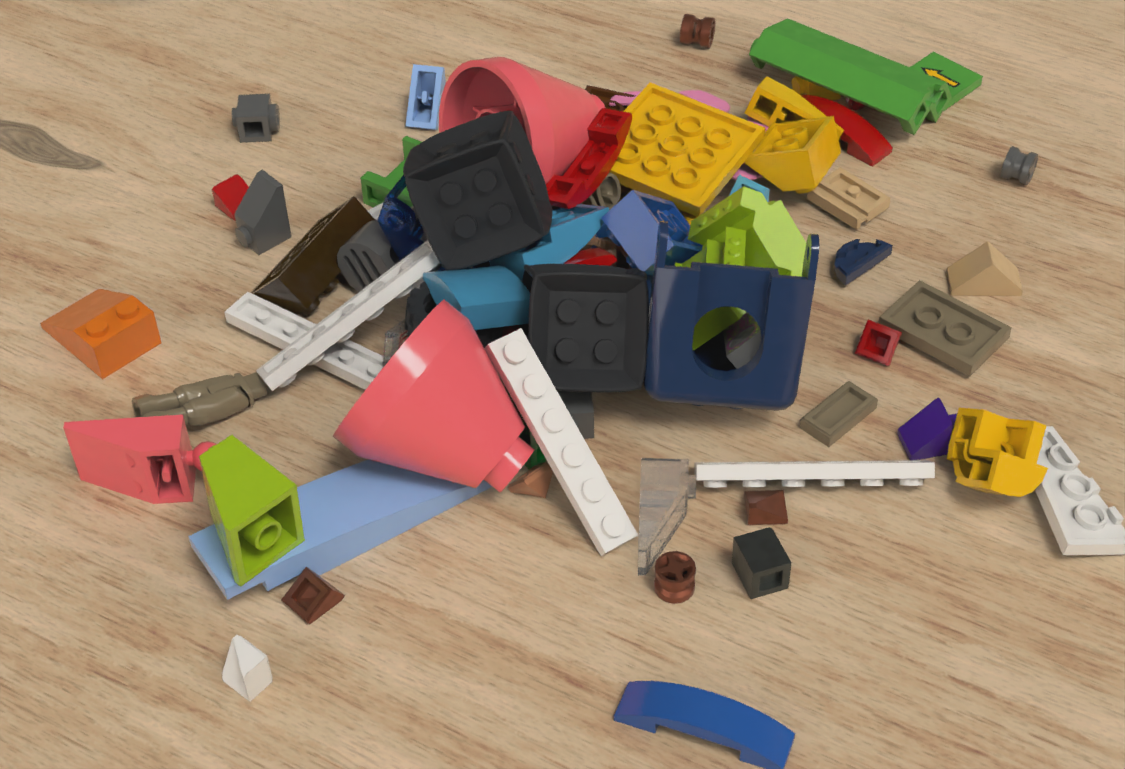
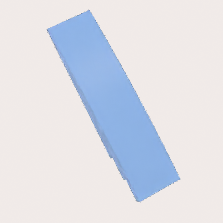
[188,460,492,600]

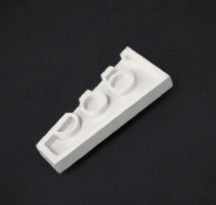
[1035,426,1125,555]

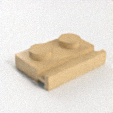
[807,167,890,230]

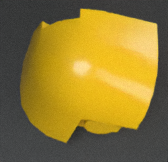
[947,408,1048,497]

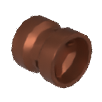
[680,14,716,48]

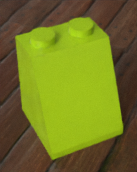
[199,435,305,587]

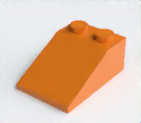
[40,289,162,379]

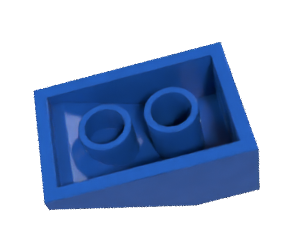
[601,190,703,276]

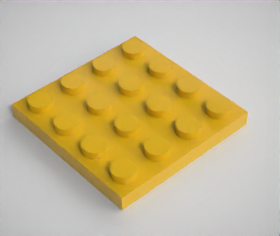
[610,82,765,217]

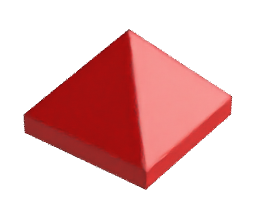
[855,319,902,366]

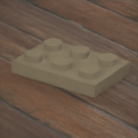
[879,280,1012,376]

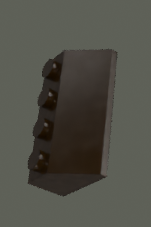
[251,196,375,316]

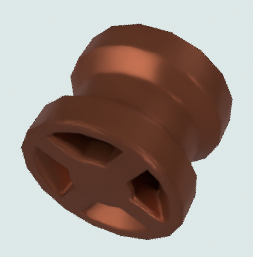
[654,551,696,604]

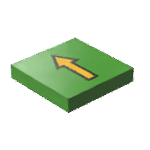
[910,51,983,111]

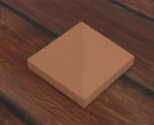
[508,461,553,498]

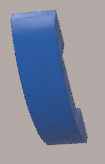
[614,681,796,769]

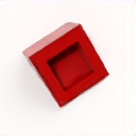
[212,174,249,221]

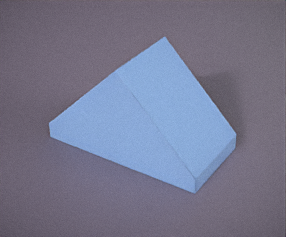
[405,64,446,130]

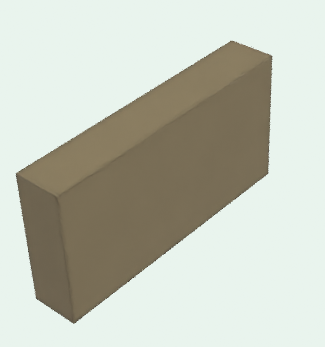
[800,381,878,447]

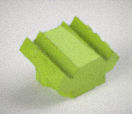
[687,186,806,277]
[675,226,746,350]

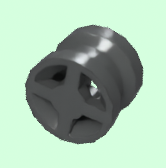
[1001,146,1038,185]

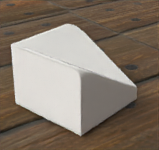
[222,635,273,702]

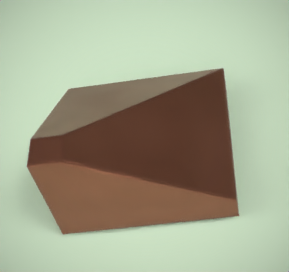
[744,490,788,525]
[281,567,345,624]

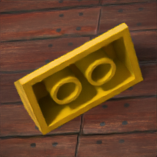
[745,116,841,194]

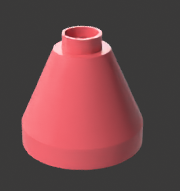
[439,57,605,184]
[333,299,535,492]

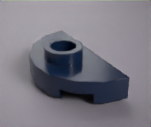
[834,239,893,286]

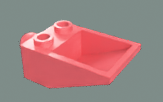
[63,414,216,504]

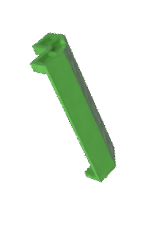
[749,18,952,135]

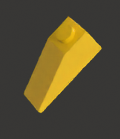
[744,76,844,140]

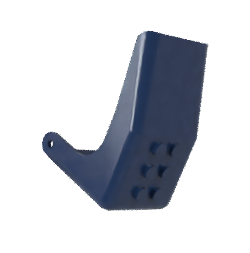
[644,221,820,411]

